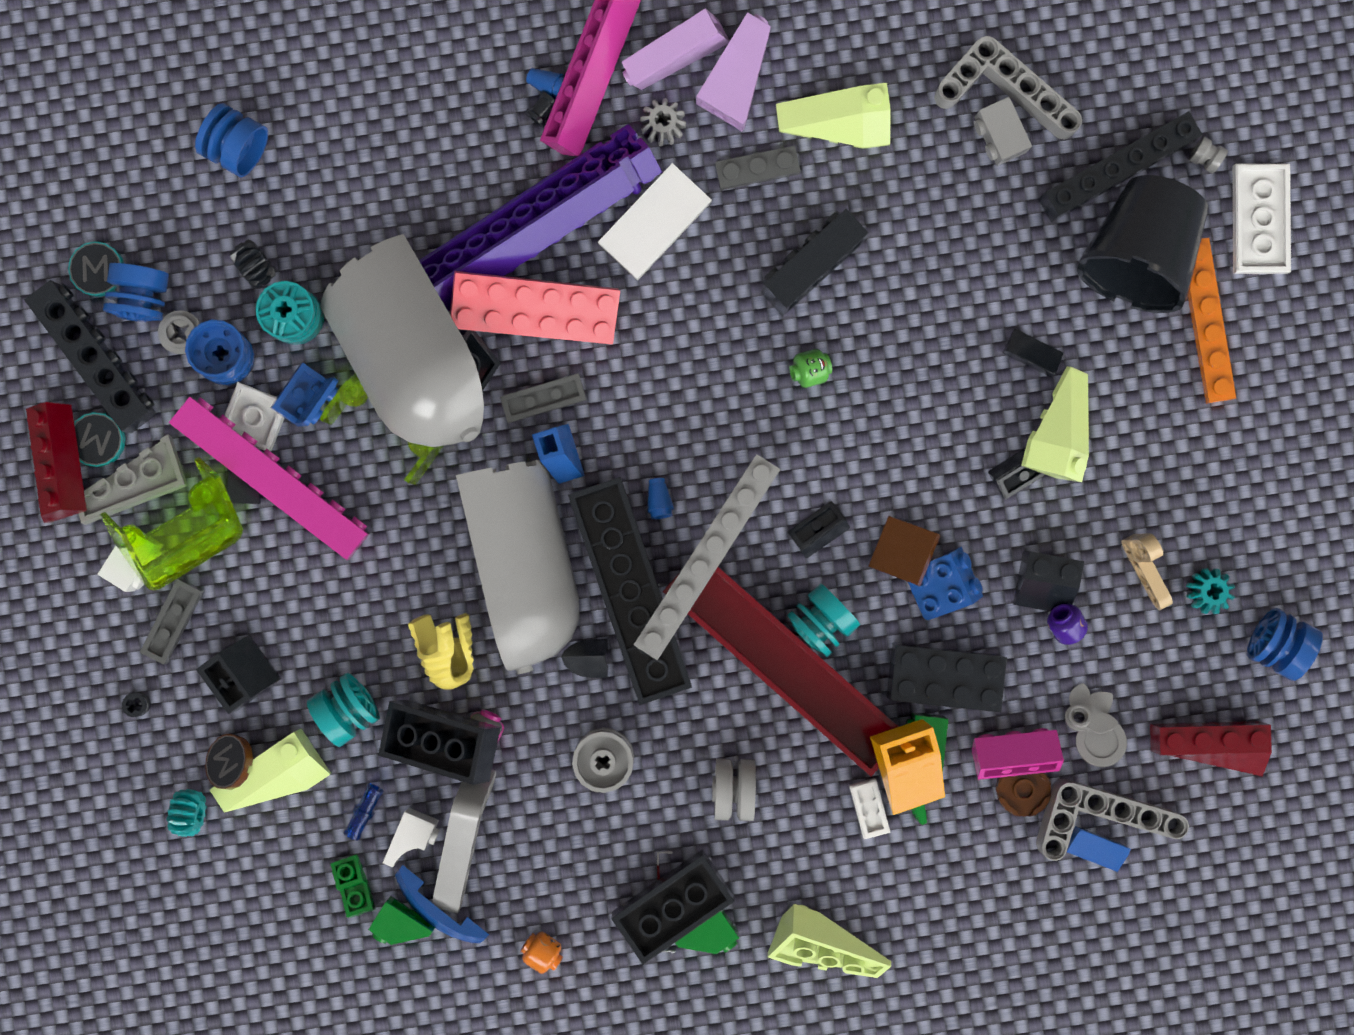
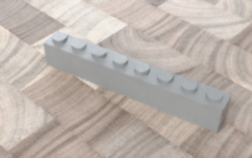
[634,454,780,660]

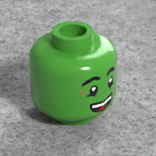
[789,349,832,388]

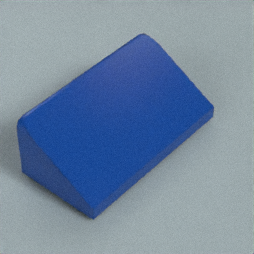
[1067,826,1131,872]

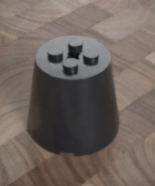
[1077,175,1208,313]

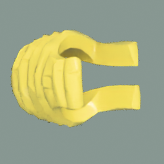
[408,613,474,690]

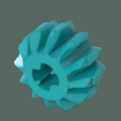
[1186,568,1235,614]
[166,789,207,837]

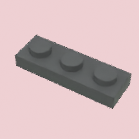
[715,146,800,191]
[500,373,587,424]
[139,579,204,665]

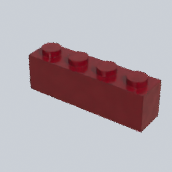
[26,402,87,523]
[1150,721,1272,776]

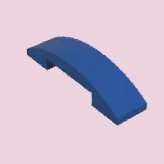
[395,865,489,944]

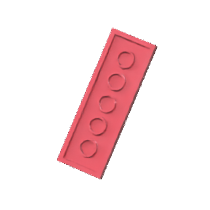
[450,271,620,344]

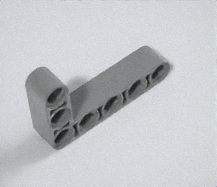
[934,36,1082,139]
[432,769,496,914]
[1036,779,1189,861]

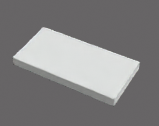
[598,163,712,280]
[1232,164,1291,274]

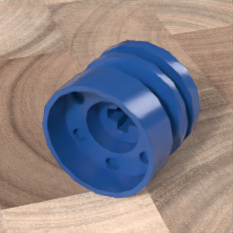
[195,103,268,178]
[103,263,169,322]
[185,320,255,386]
[1247,608,1323,681]

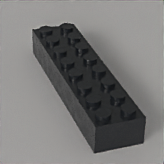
[568,477,692,706]

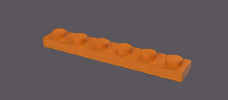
[1188,238,1236,404]

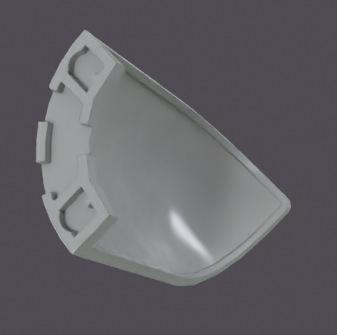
[320,234,484,447]
[456,460,580,674]

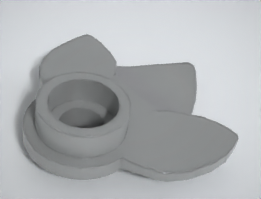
[1065,683,1118,734]

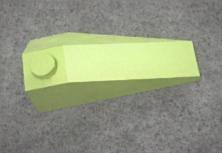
[776,83,890,149]
[1021,366,1089,482]
[210,728,331,813]
[768,904,891,978]

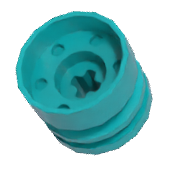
[255,281,324,345]
[787,583,861,657]
[307,672,380,747]

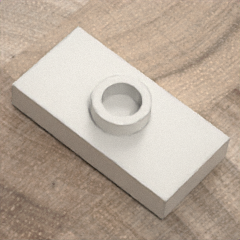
[849,778,891,839]

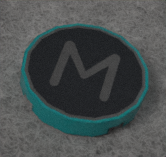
[68,241,124,297]
[74,412,126,467]

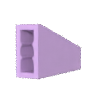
[622,8,730,90]
[696,12,771,131]

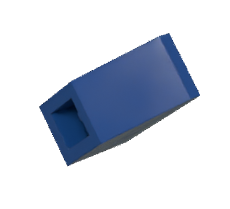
[532,424,585,484]

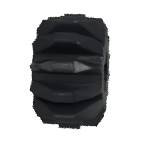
[230,239,276,288]

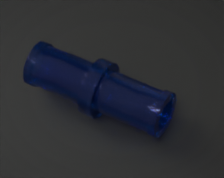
[343,783,384,841]

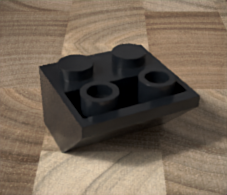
[196,635,281,714]

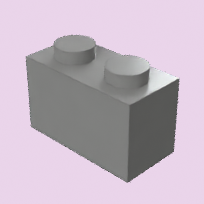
[974,97,1032,166]

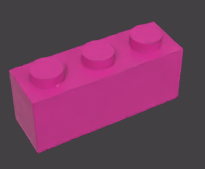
[972,728,1064,780]

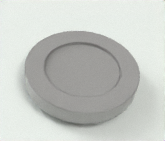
[1076,724,1127,767]

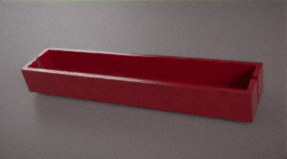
[663,567,898,777]

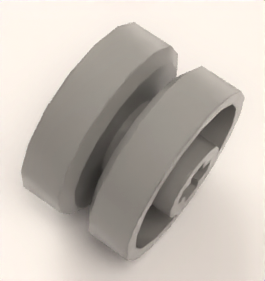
[572,727,635,793]
[712,758,756,821]

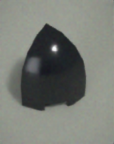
[561,639,609,678]

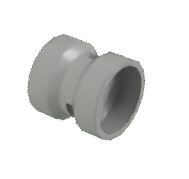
[1188,136,1228,174]

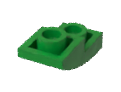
[330,855,376,918]

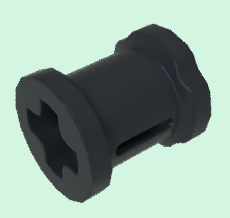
[525,91,555,128]

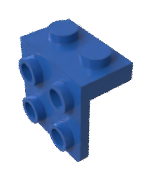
[270,363,339,427]
[908,546,983,620]

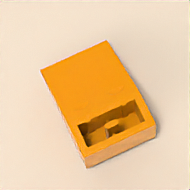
[871,719,945,815]

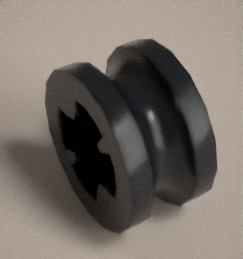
[122,692,151,717]

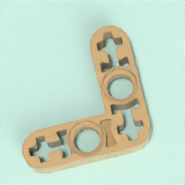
[1121,533,1173,610]

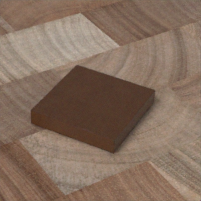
[868,516,940,586]

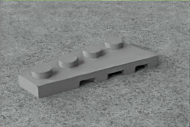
[79,434,188,525]

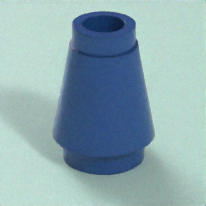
[526,68,564,100]
[647,478,674,519]

